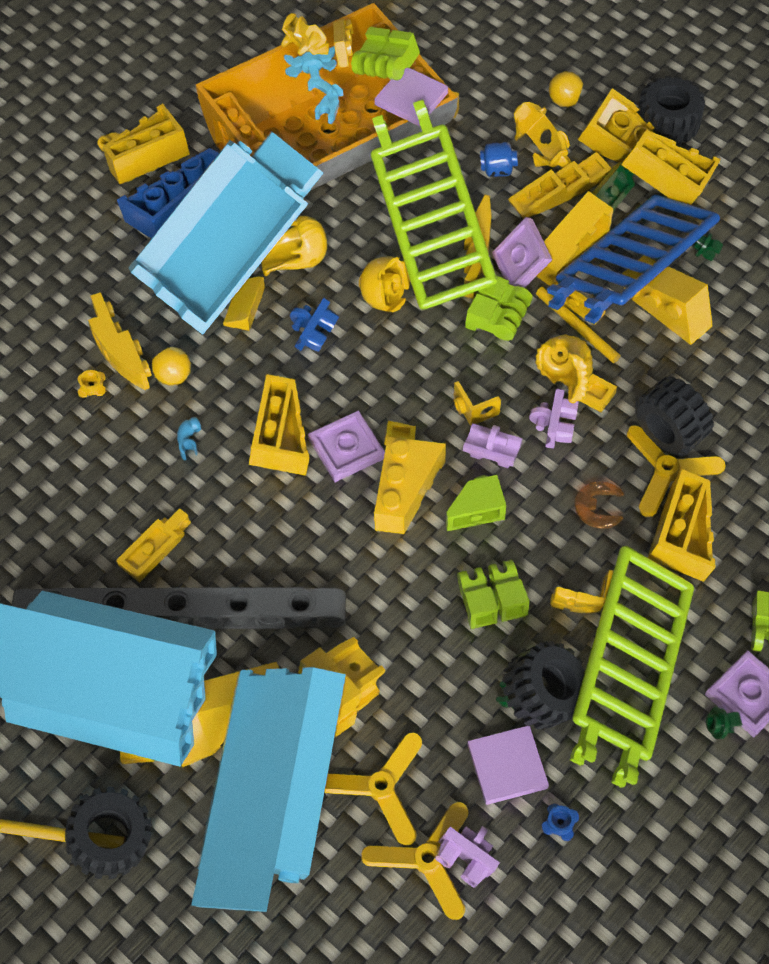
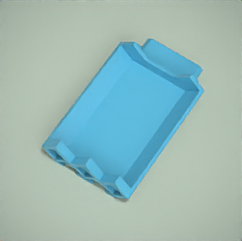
[128,131,324,334]
[0,591,217,767]
[191,667,346,912]

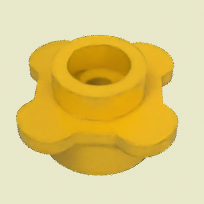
[77,370,106,398]

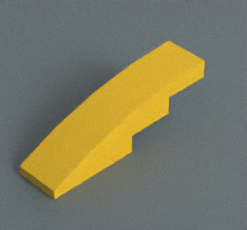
[508,152,612,219]
[464,194,491,300]

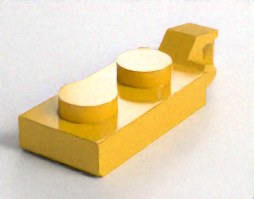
[333,19,354,68]
[116,508,191,583]

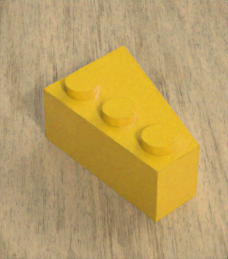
[102,103,190,185]
[621,130,721,205]
[537,191,613,286]
[622,256,713,345]
[249,374,310,476]
[374,437,446,534]
[648,469,715,582]

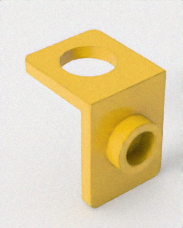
[454,381,501,426]

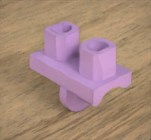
[529,389,579,449]
[463,423,522,468]
[435,826,500,888]

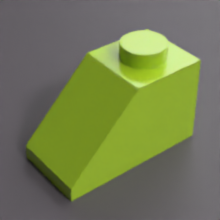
[446,475,506,531]

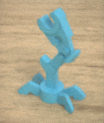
[284,46,343,124]

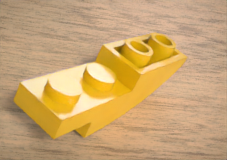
[88,292,152,390]

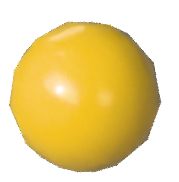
[549,71,583,107]
[152,346,191,386]

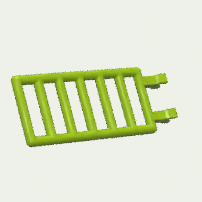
[371,99,497,310]
[570,546,694,788]

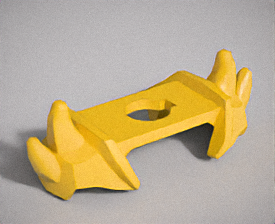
[281,13,329,55]
[514,102,571,168]

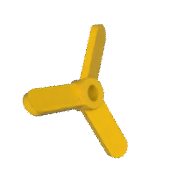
[627,426,726,517]
[324,733,422,845]
[361,802,468,920]

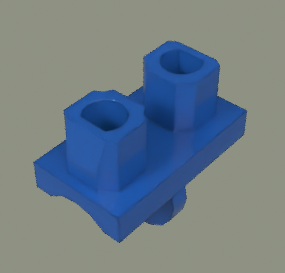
[290,298,339,352]

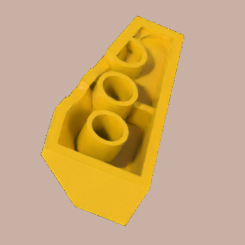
[578,88,654,163]
[182,662,279,767]

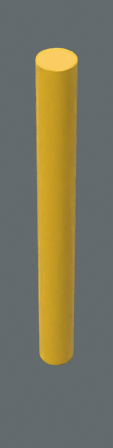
[536,287,621,363]
[0,819,126,849]

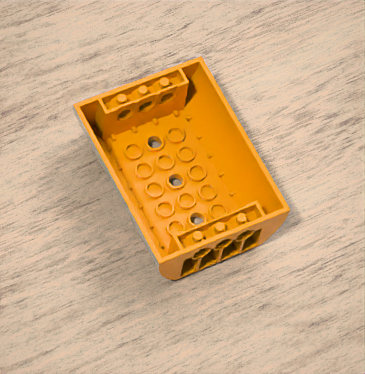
[195,3,458,191]

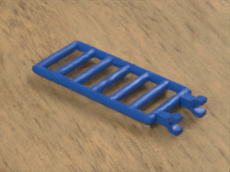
[547,195,720,324]

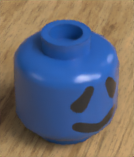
[480,142,518,177]

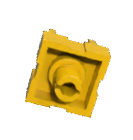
[298,637,385,738]

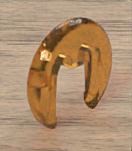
[575,481,625,529]

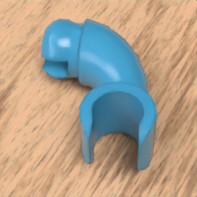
[177,417,201,460]

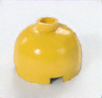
[359,256,410,312]

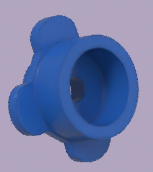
[542,803,579,841]

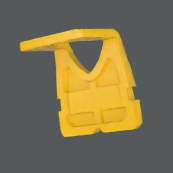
[550,570,613,613]

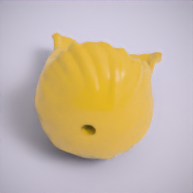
[261,216,327,276]
[535,334,593,403]

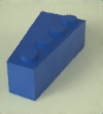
[117,148,219,238]

